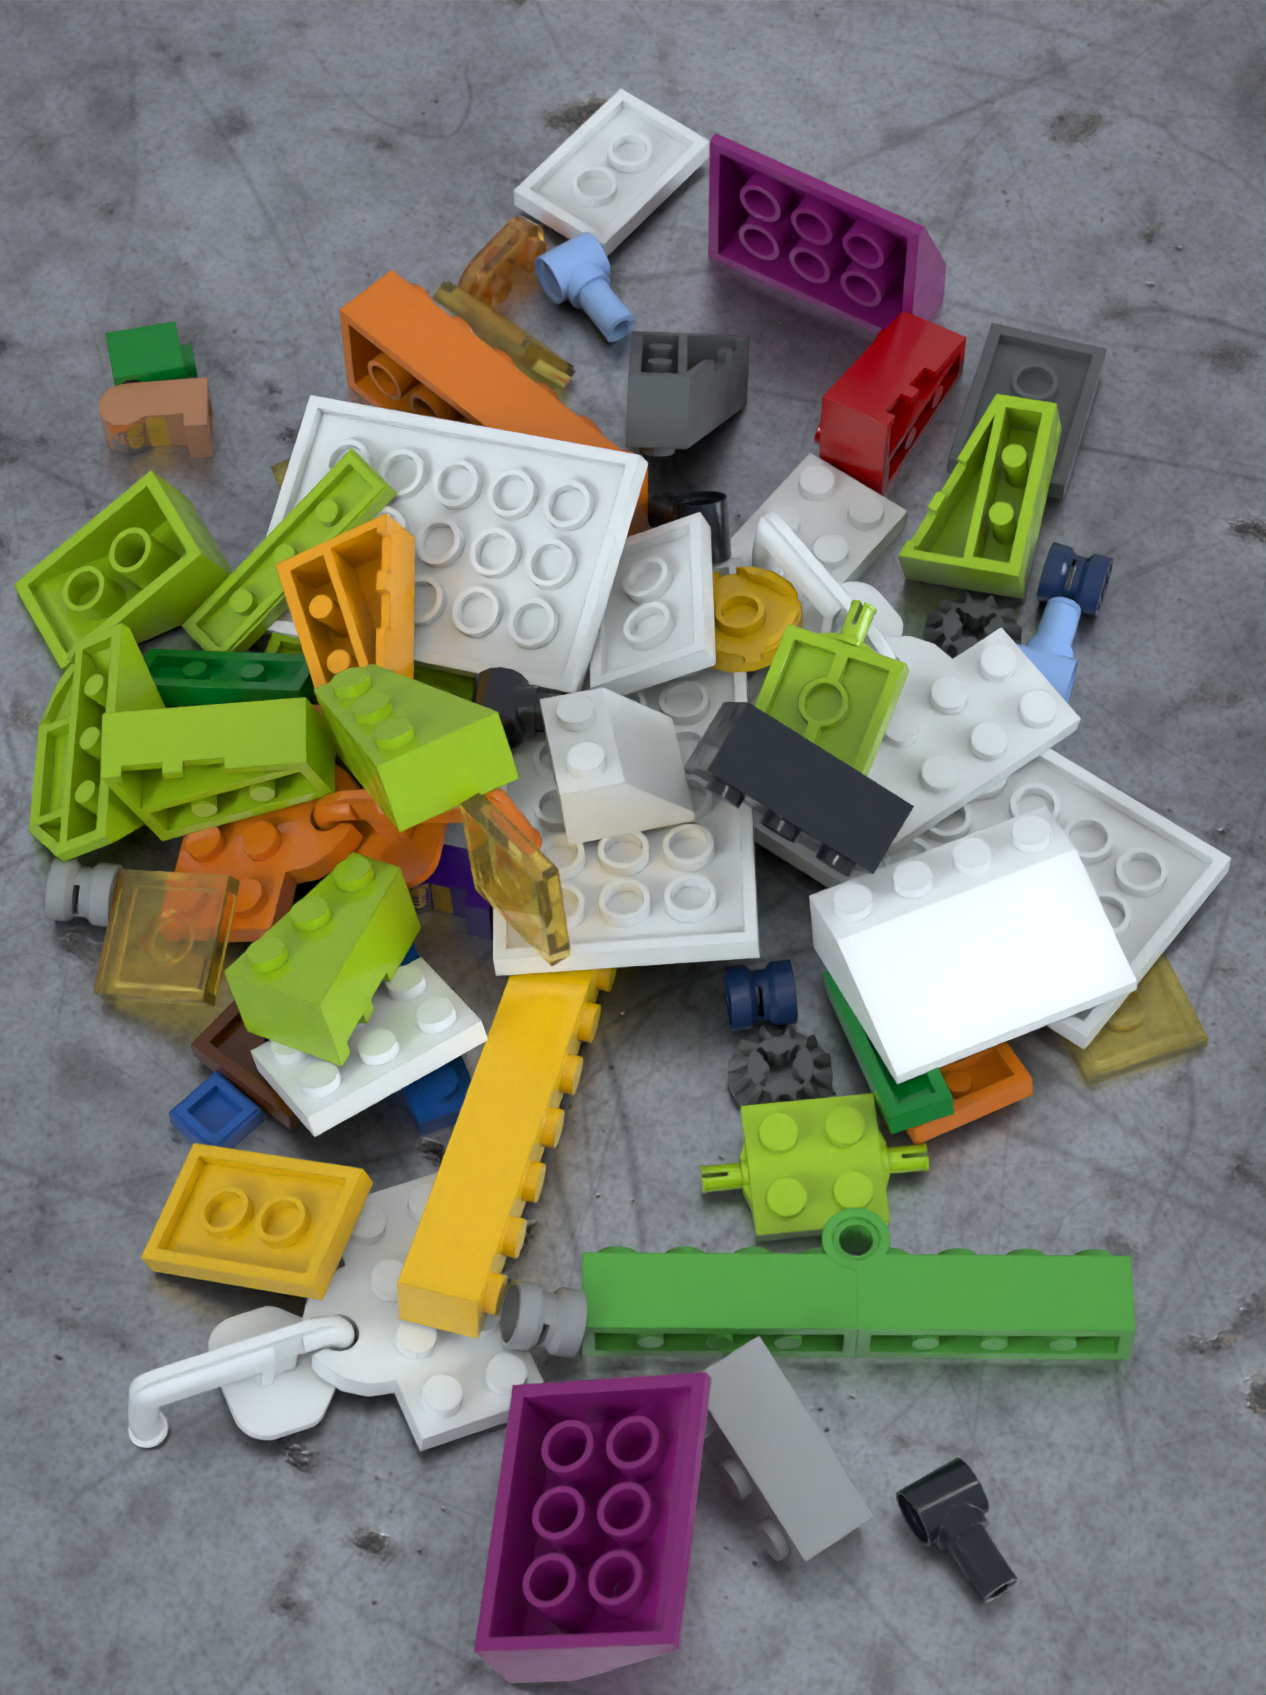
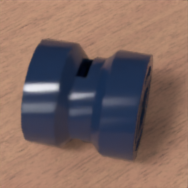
[1037,542,1114,617]
[724,959,798,1031]

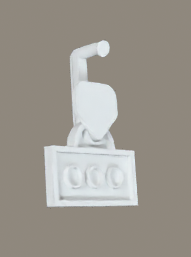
[749,511,1081,860]
[128,1172,544,1452]

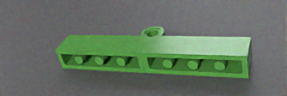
[582,1208,1136,1360]

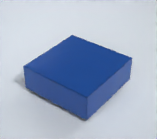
[168,1070,264,1149]

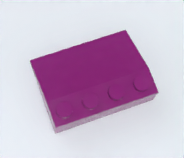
[708,133,947,335]
[474,1372,711,1683]

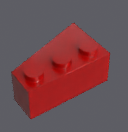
[814,310,966,496]

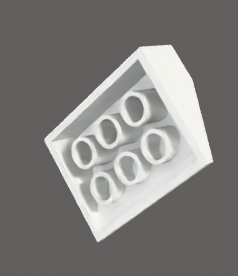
[809,805,1137,1084]

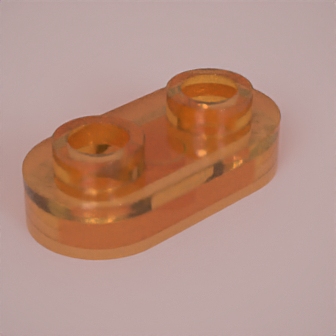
[456,215,547,314]

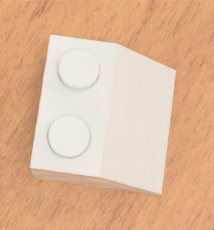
[540,687,696,845]

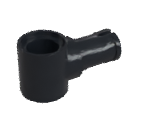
[648,491,732,564]
[471,667,565,750]
[896,1457,1018,1604]

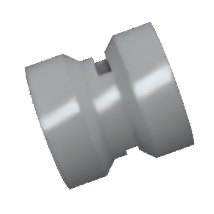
[45,857,124,928]
[500,1280,587,1358]

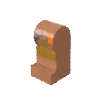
[98,377,214,458]

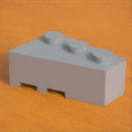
[702,1336,875,1569]

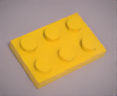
[141,1143,373,1300]

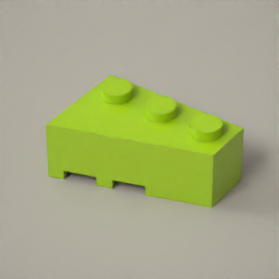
[898,394,1062,599]
[314,664,520,832]
[100,697,335,841]
[224,852,421,1066]

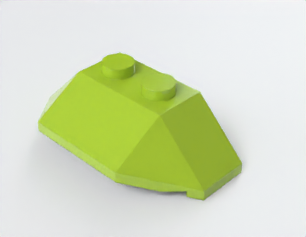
[29,623,166,861]

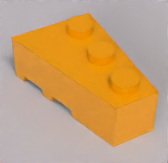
[276,513,415,689]

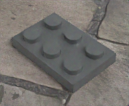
[946,323,1107,500]

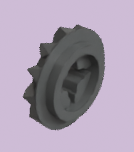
[923,591,1022,659]
[728,1023,833,1106]

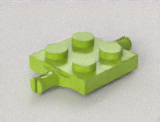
[755,600,910,777]
[700,1093,929,1242]

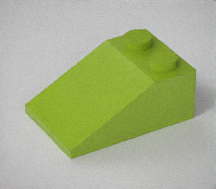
[13,470,233,672]

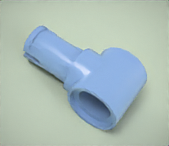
[534,231,635,342]
[1017,597,1081,703]

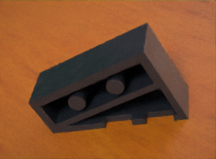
[684,702,914,877]

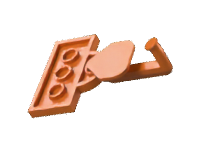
[159,705,542,943]

